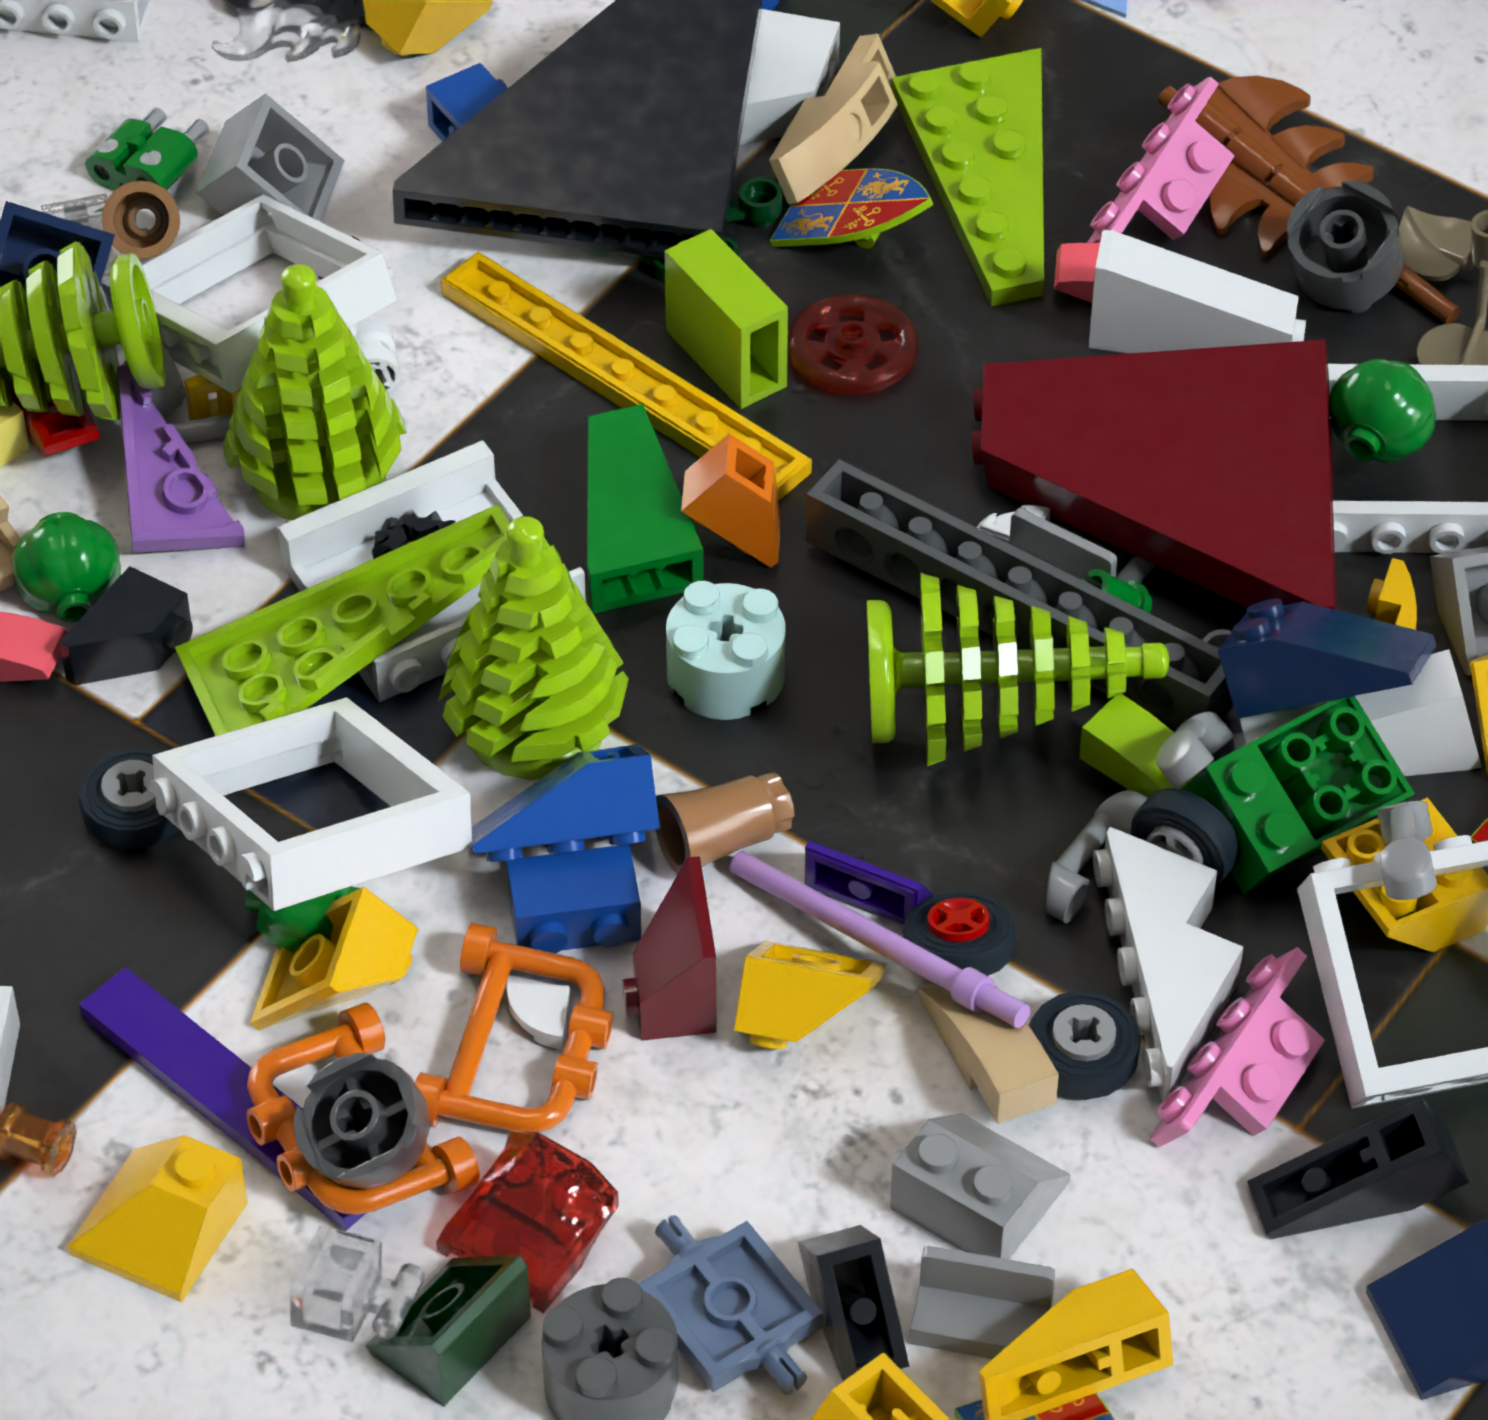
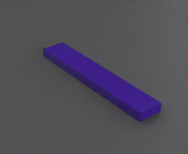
[79,967,366,1231]

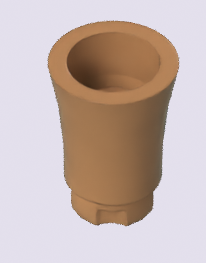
[102,181,180,259]
[655,772,795,875]

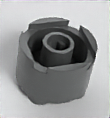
[1287,181,1404,314]
[542,1278,678,1420]

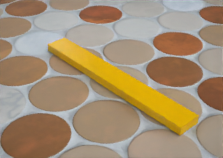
[440,251,812,500]

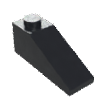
[1247,1097,1469,1239]

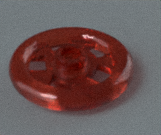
[787,294,919,395]

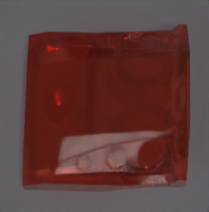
[436,1131,619,1313]

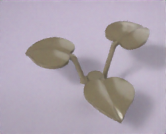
[1399,206,1488,365]

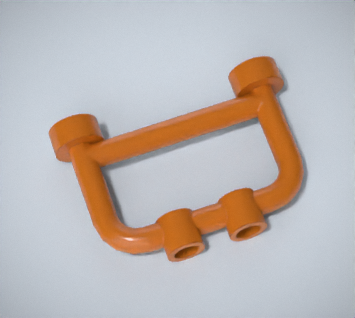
[415,923,614,1134]
[246,1002,480,1215]

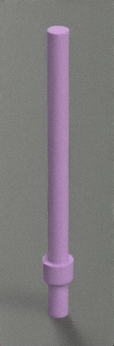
[730,851,1030,1028]

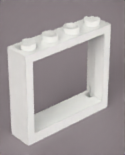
[101,194,397,393]
[1328,364,1488,554]
[149,697,472,911]
[1297,835,1488,1109]

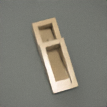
[919,983,1059,1124]

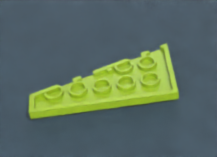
[891,48,1044,307]
[175,504,510,736]

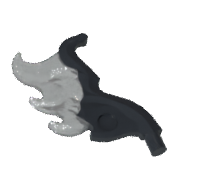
[211,0,373,62]

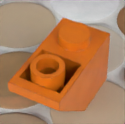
[681,434,781,568]

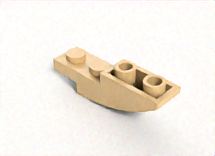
[769,33,898,204]

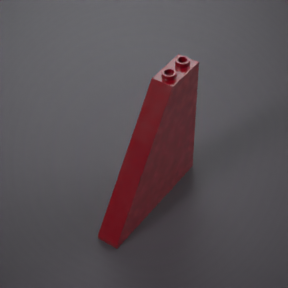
[972,339,1337,610]

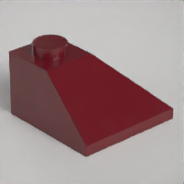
[622,856,717,1041]

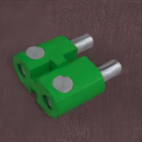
[85,107,209,191]

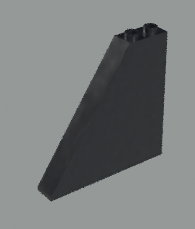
[392,0,762,258]

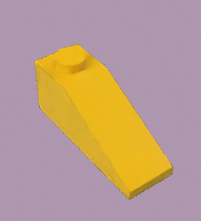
[979,1268,1173,1420]

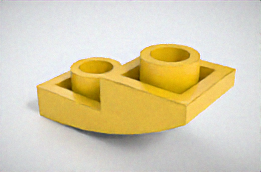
[1366,558,1417,630]

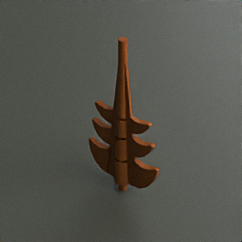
[1146,75,1461,324]

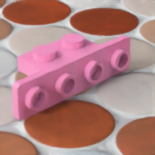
[1087,77,1235,243]
[1149,947,1325,1147]

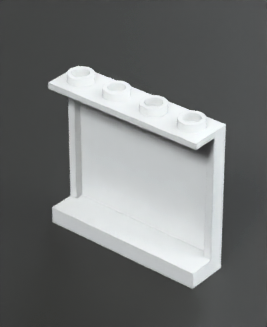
[278,440,586,702]

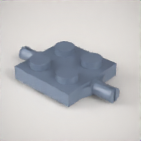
[638,1215,823,1395]

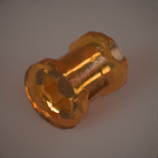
[0,1101,77,1177]

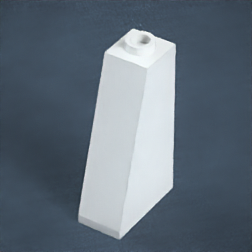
[1088,230,1306,353]
[1233,649,1482,776]

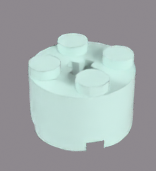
[666,581,786,720]

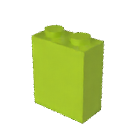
[665,229,788,409]

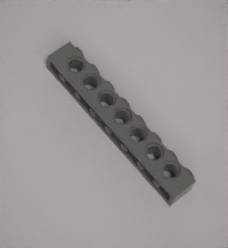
[806,459,1234,730]

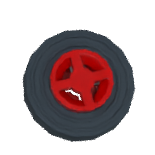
[903,892,1016,976]

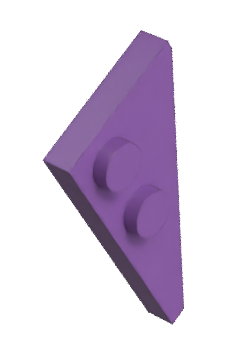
[117,365,245,553]

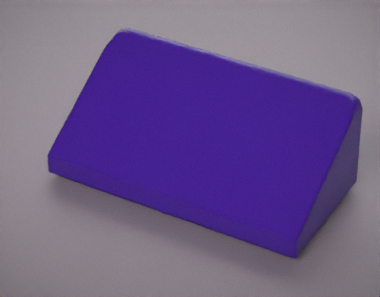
[804,840,933,925]

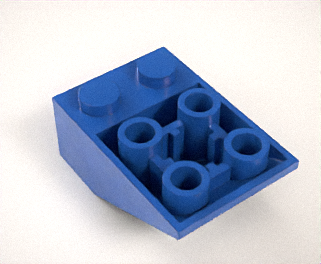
[471,744,660,862]

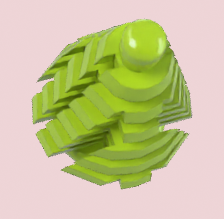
[0,242,166,420]
[223,264,407,520]
[438,516,629,780]
[867,573,1170,766]

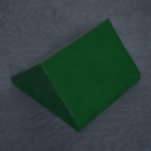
[365,1255,531,1407]

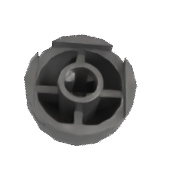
[294,1053,430,1190]

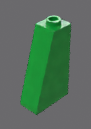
[587,404,704,614]

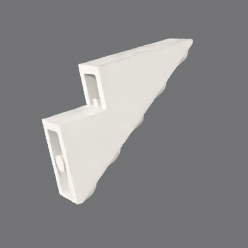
[1093,827,1243,1102]

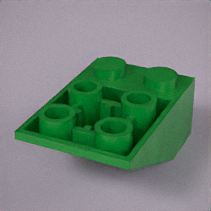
[1181,696,1415,894]

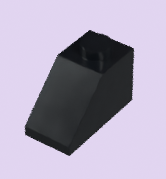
[59,566,193,686]
[798,1225,910,1381]

